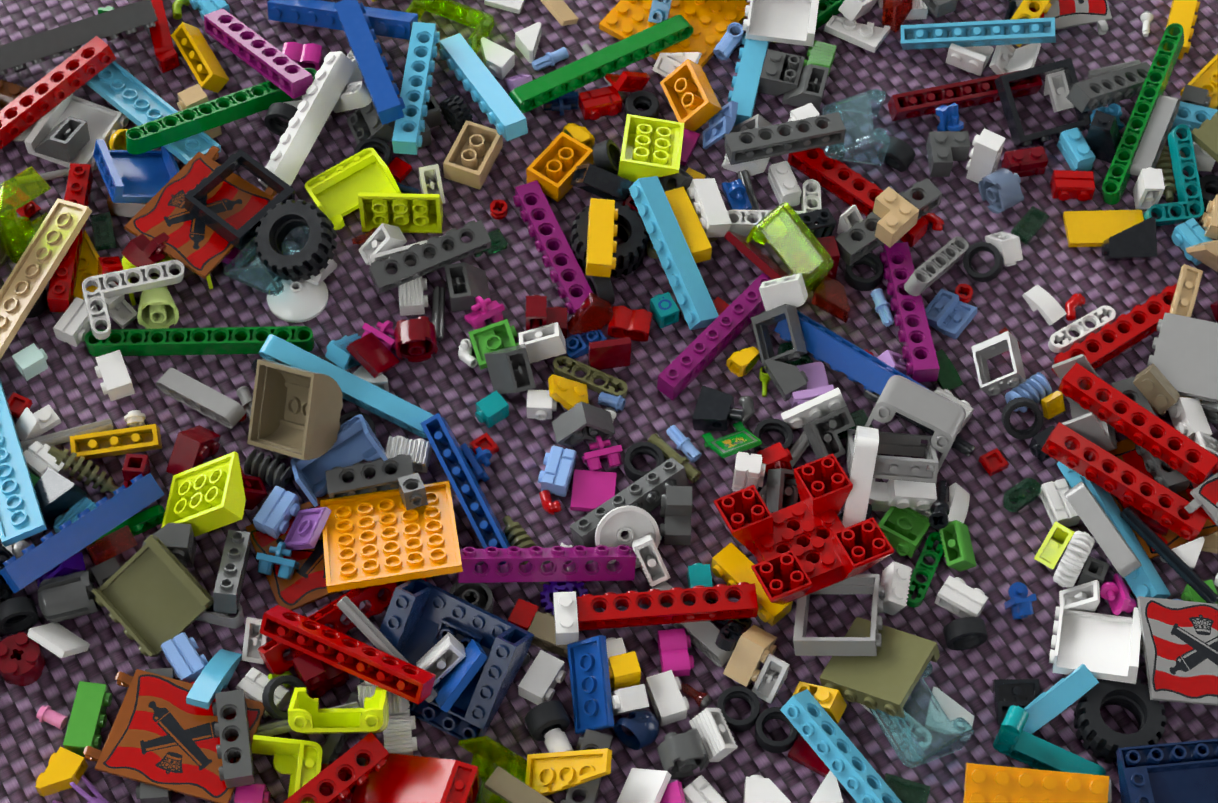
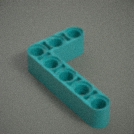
[1143,124,1204,226]
[993,706,1106,776]

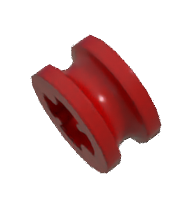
[490,199,508,220]
[954,284,973,303]

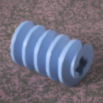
[1005,372,1052,413]

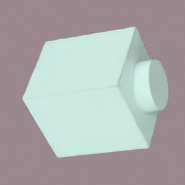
[12,343,48,381]

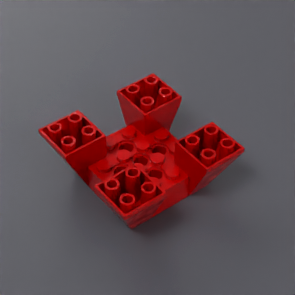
[714,454,894,605]

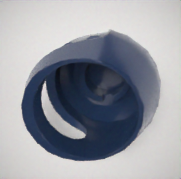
[613,710,660,750]

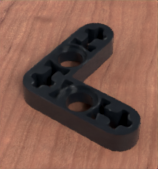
[691,599,752,651]

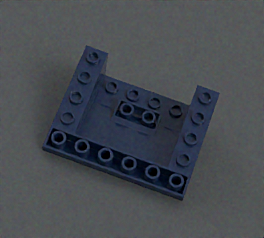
[359,578,534,748]
[1116,739,1218,803]

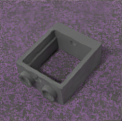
[751,304,807,365]

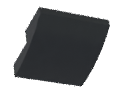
[992,679,1040,725]

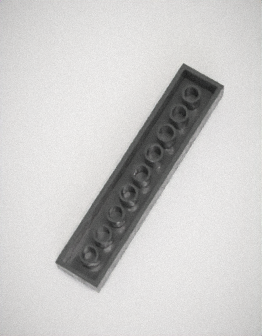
[0,0,158,76]

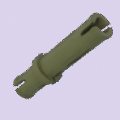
[647,433,702,483]

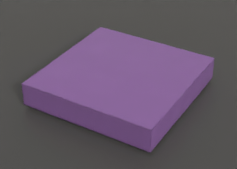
[284,507,331,550]

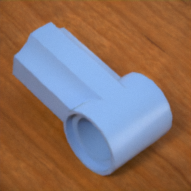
[713,22,744,61]

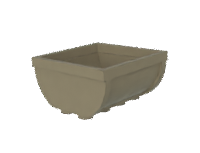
[247,359,343,460]

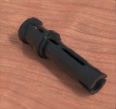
[929,480,950,529]

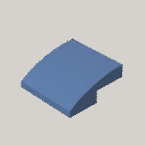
[703,101,738,149]
[925,289,978,340]

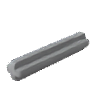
[1087,60,1141,79]

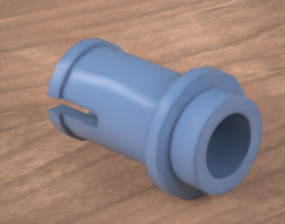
[598,391,626,411]

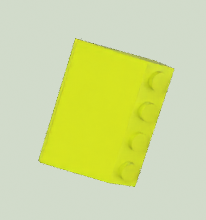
[618,114,685,182]
[358,193,443,233]
[161,451,246,537]

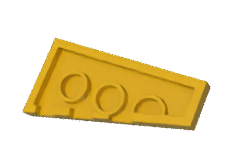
[525,748,612,796]

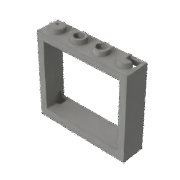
[845,429,939,483]
[793,574,885,656]

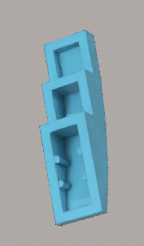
[186,649,242,709]
[1023,664,1099,734]

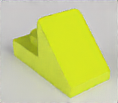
[1034,521,1075,570]

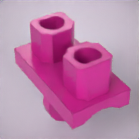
[464,296,505,330]
[362,320,396,352]
[582,435,623,471]
[1100,573,1137,616]

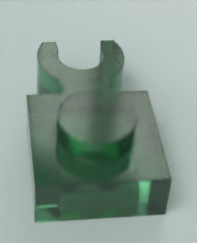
[474,229,507,257]

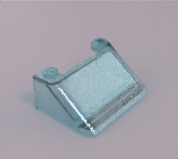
[822,89,890,166]
[223,226,310,296]
[869,662,974,768]

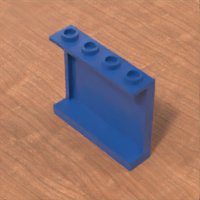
[93,139,180,203]

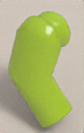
[172,0,190,20]

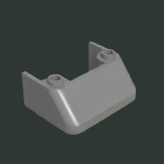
[1052,354,1117,451]
[864,375,966,472]

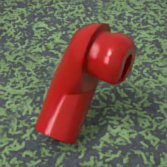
[923,213,944,231]
[1065,293,1086,321]

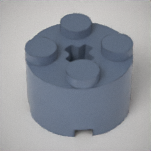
[978,168,1024,214]

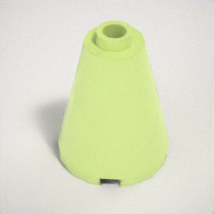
[137,277,179,329]

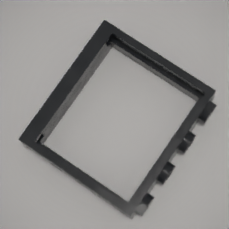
[994,58,1091,147]
[184,149,295,250]

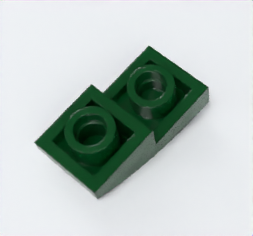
[936,349,963,391]

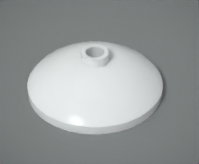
[267,276,328,323]
[595,506,660,569]

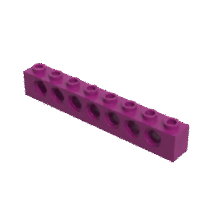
[204,8,313,99]
[513,180,598,321]
[880,242,940,383]
[657,273,772,401]
[456,545,636,583]

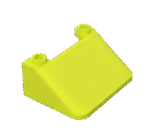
[304,148,401,230]

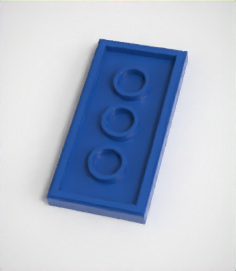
[567,635,614,735]

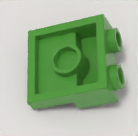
[468,319,519,370]
[878,506,931,557]

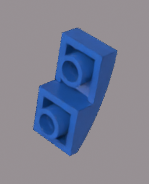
[565,324,607,359]

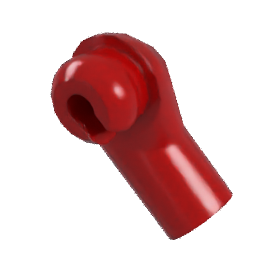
[539,490,562,515]

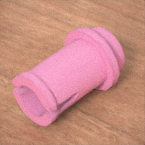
[36,705,68,730]

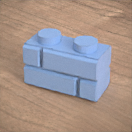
[538,446,577,497]
[253,485,300,539]
[161,632,208,683]

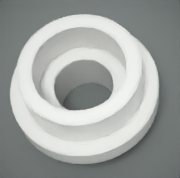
[124,410,146,427]

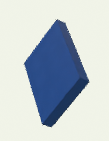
[435,639,488,713]

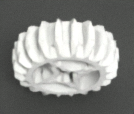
[1053,530,1095,588]

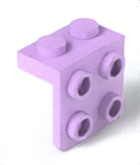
[789,361,834,408]

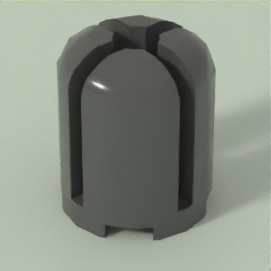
[37,570,100,623]

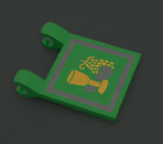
[702,422,762,458]

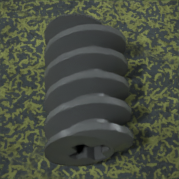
[244,449,293,488]

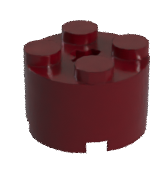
[394,316,438,362]
[0,632,45,686]

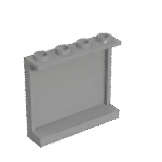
[1147,312,1218,403]

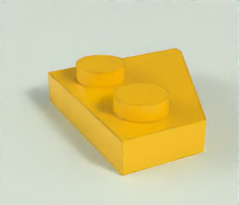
[548,374,589,410]

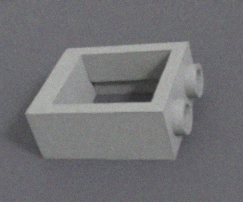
[971,331,1027,397]

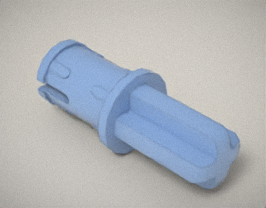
[532,47,569,71]
[870,288,894,327]
[666,425,702,463]

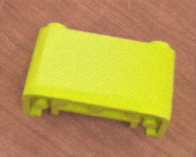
[288,686,389,734]

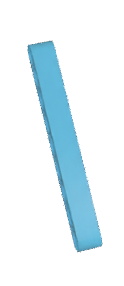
[259,334,434,438]

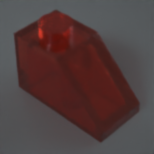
[882,0,913,32]
[812,276,850,323]
[567,293,613,335]
[86,525,138,565]

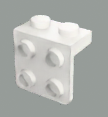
[945,43,994,76]
[989,43,1041,75]

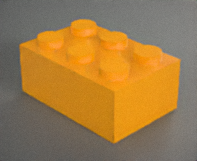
[660,59,722,132]
[526,132,593,202]

